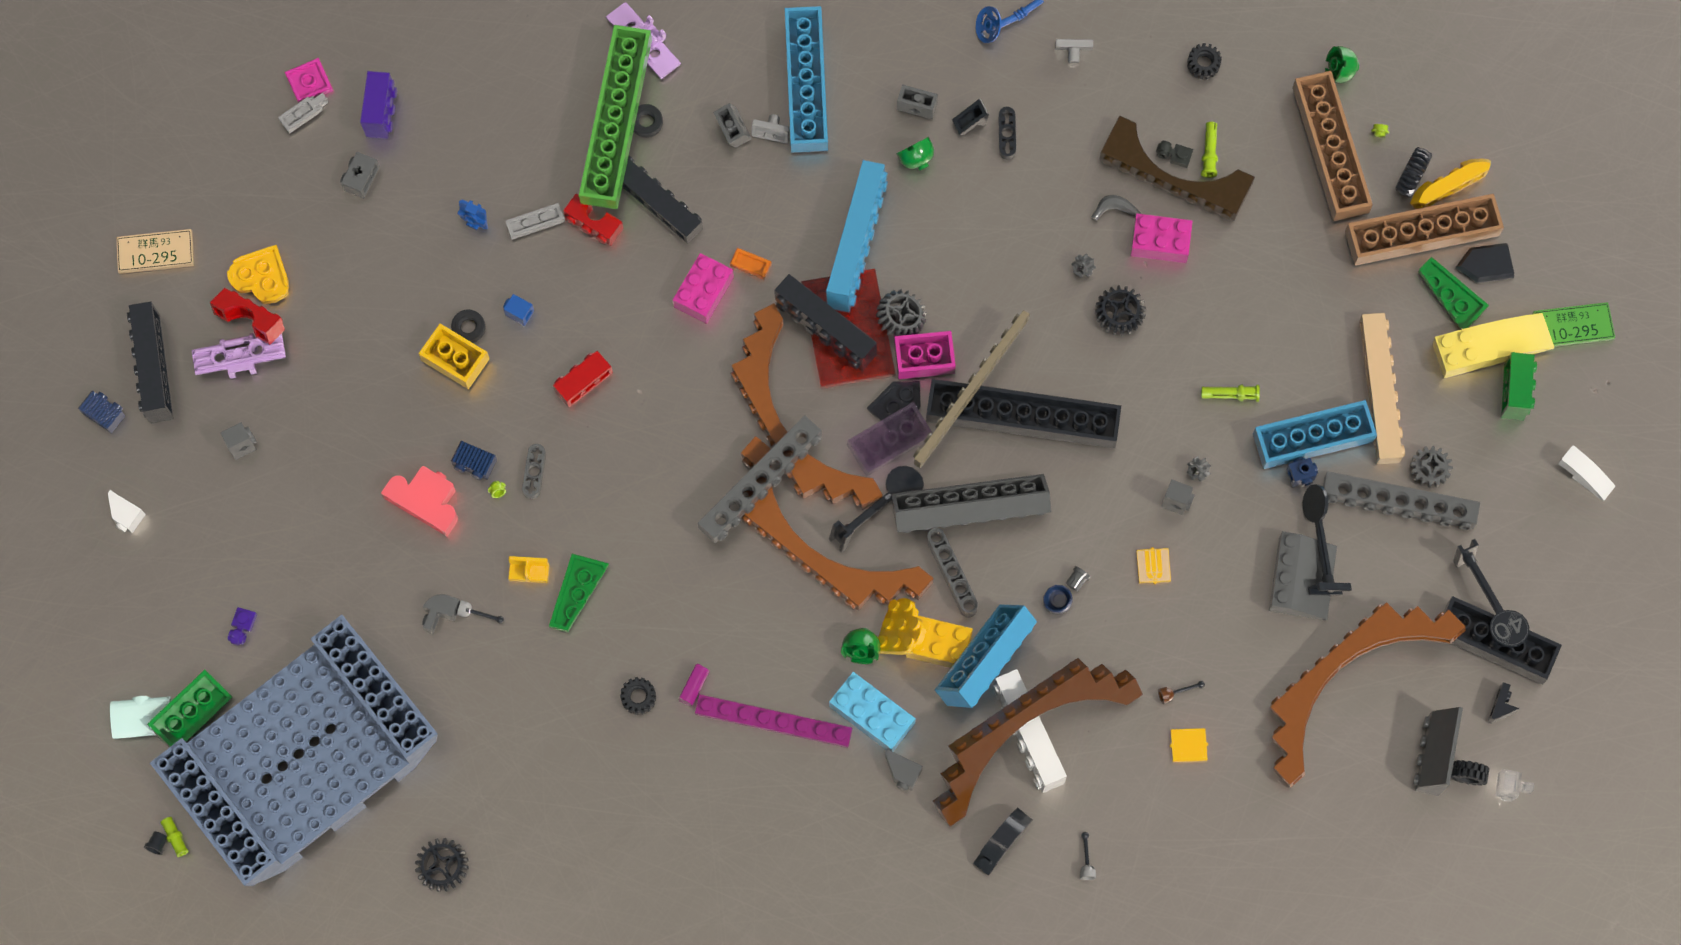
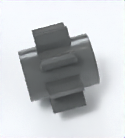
[1071,254,1096,278]
[1187,456,1211,481]

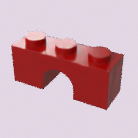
[563,193,624,246]

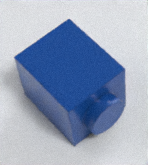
[503,294,534,326]

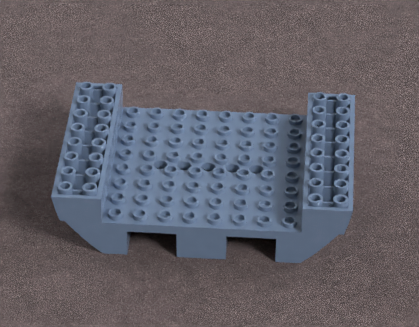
[150,615,438,886]

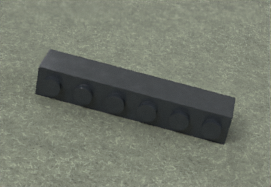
[622,155,703,244]

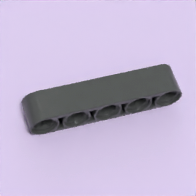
[927,528,978,618]

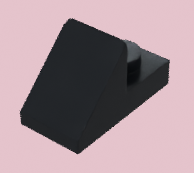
[952,99,989,135]
[1488,682,1520,724]

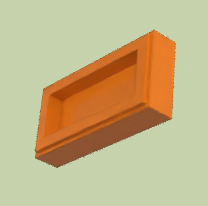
[730,248,772,279]

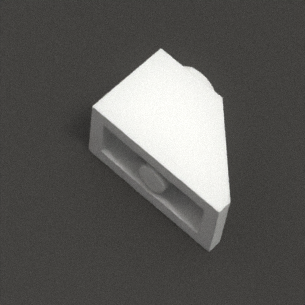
[108,490,146,533]

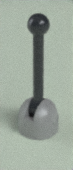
[457,600,504,623]
[1080,832,1096,880]

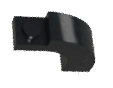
[973,807,1033,876]

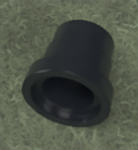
[144,831,167,855]

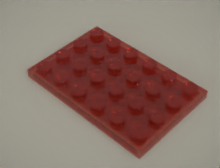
[801,269,896,389]

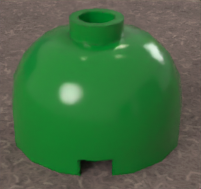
[1325,46,1359,83]
[896,137,934,171]
[841,628,880,664]

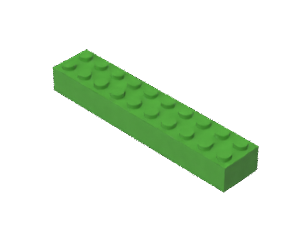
[579,25,652,209]

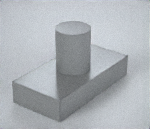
[1055,39,1093,63]
[752,114,790,144]

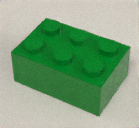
[1501,352,1537,421]

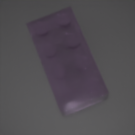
[847,402,932,477]

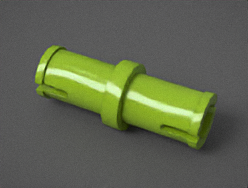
[160,817,189,857]

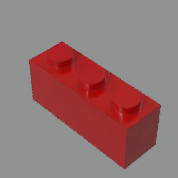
[553,351,613,407]

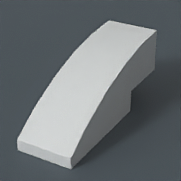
[1558,446,1615,501]

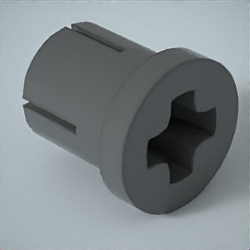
[1066,566,1091,592]

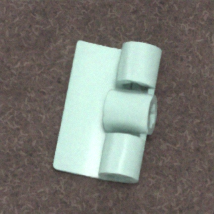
[110,696,172,739]

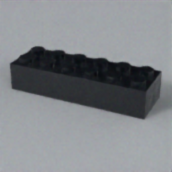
[774,274,877,372]
[127,301,174,423]
[1444,596,1562,685]

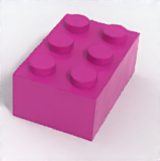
[1131,213,1193,263]
[673,253,734,324]
[894,331,956,380]

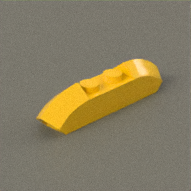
[1410,158,1491,209]

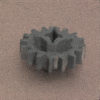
[1410,446,1453,488]

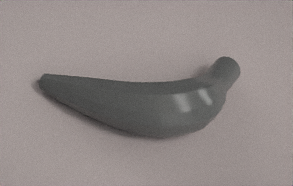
[1091,195,1141,221]

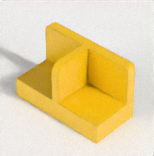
[508,556,550,583]

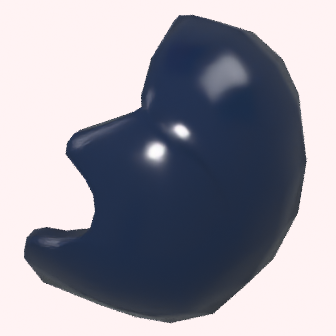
[1043,585,1073,614]

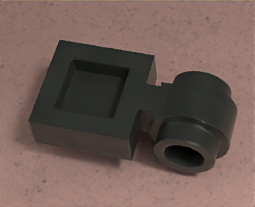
[1156,140,1194,168]

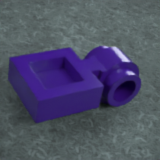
[228,607,257,646]

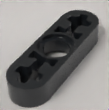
[998,107,1016,160]

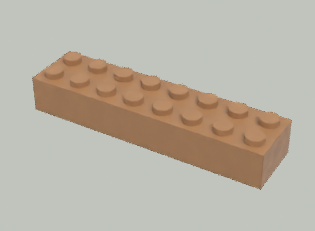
[1292,71,1373,221]
[1345,194,1504,266]

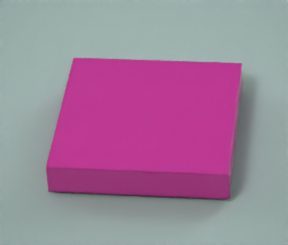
[285,58,333,103]

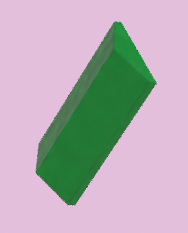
[147,670,232,748]

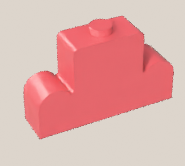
[381,466,458,537]

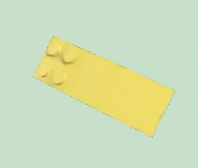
[1432,313,1554,378]

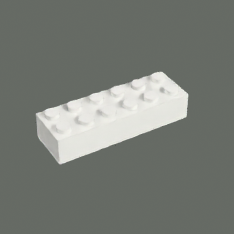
[992,669,1067,793]

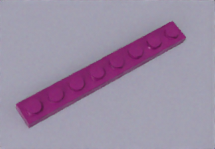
[695,694,853,748]

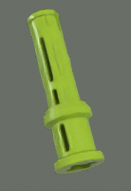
[1201,122,1218,178]
[1201,384,1260,402]

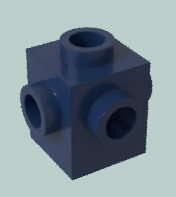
[1286,457,1318,487]

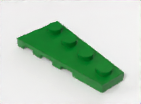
[1418,257,1489,330]
[549,554,609,633]

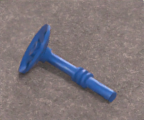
[976,0,1044,43]

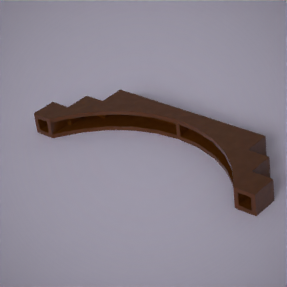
[933,658,1143,826]

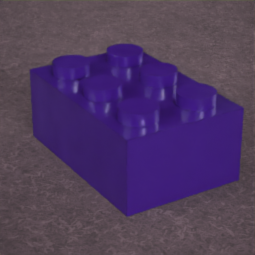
[360,71,397,139]

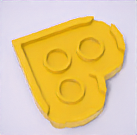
[227,245,289,304]
[878,598,926,655]

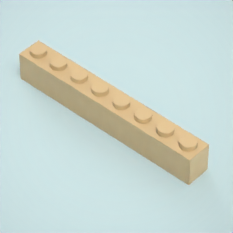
[1359,313,1405,464]

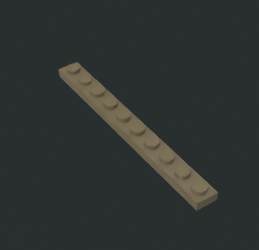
[913,310,1030,469]

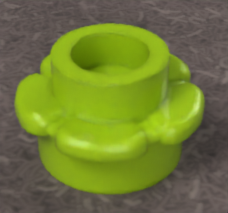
[1371,124,1389,137]
[488,481,506,498]

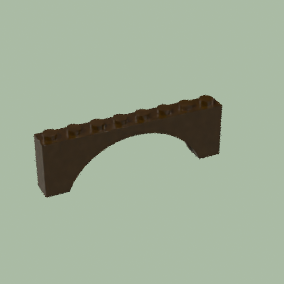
[1099,116,1255,221]

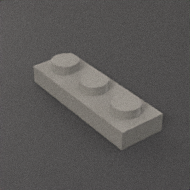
[506,203,565,240]

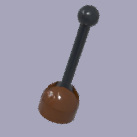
[1158,681,1205,704]

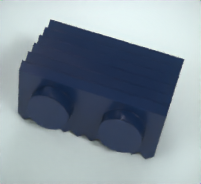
[78,391,125,433]
[451,441,497,480]

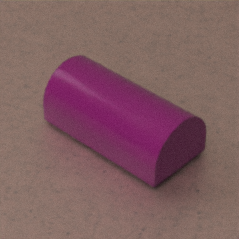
[678,663,710,706]

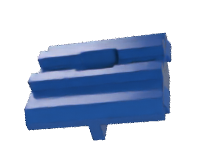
[457,200,488,230]

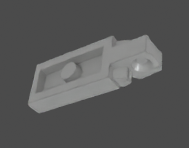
[278,93,329,134]

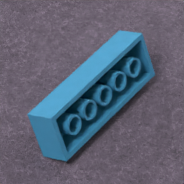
[1253,400,1377,469]
[935,604,1037,708]

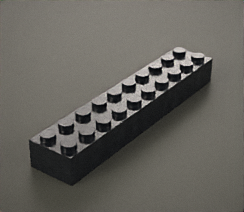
[926,379,1122,448]

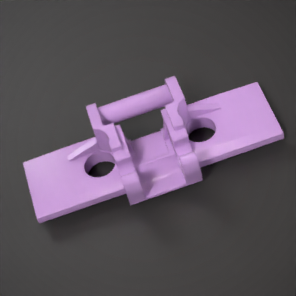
[606,2,681,79]
[191,333,286,379]

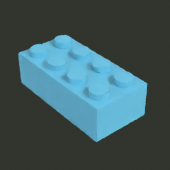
[829,672,916,752]

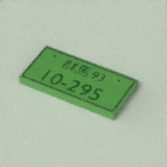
[1532,302,1615,347]

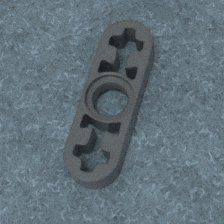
[522,444,546,499]

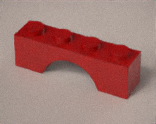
[210,288,285,345]

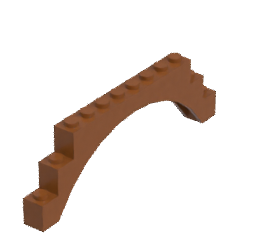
[730,303,883,510]
[741,436,934,611]
[1270,602,1466,788]

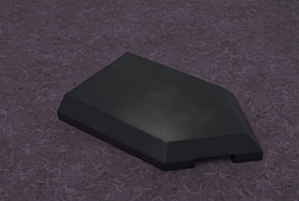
[1455,243,1514,284]
[867,381,921,434]

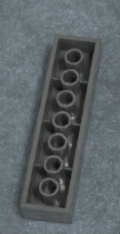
[892,474,1051,533]

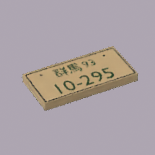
[116,229,194,274]

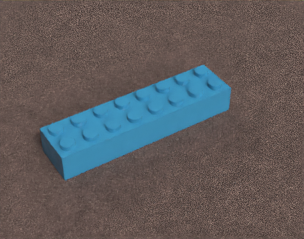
[785,6,828,153]
[826,160,888,313]

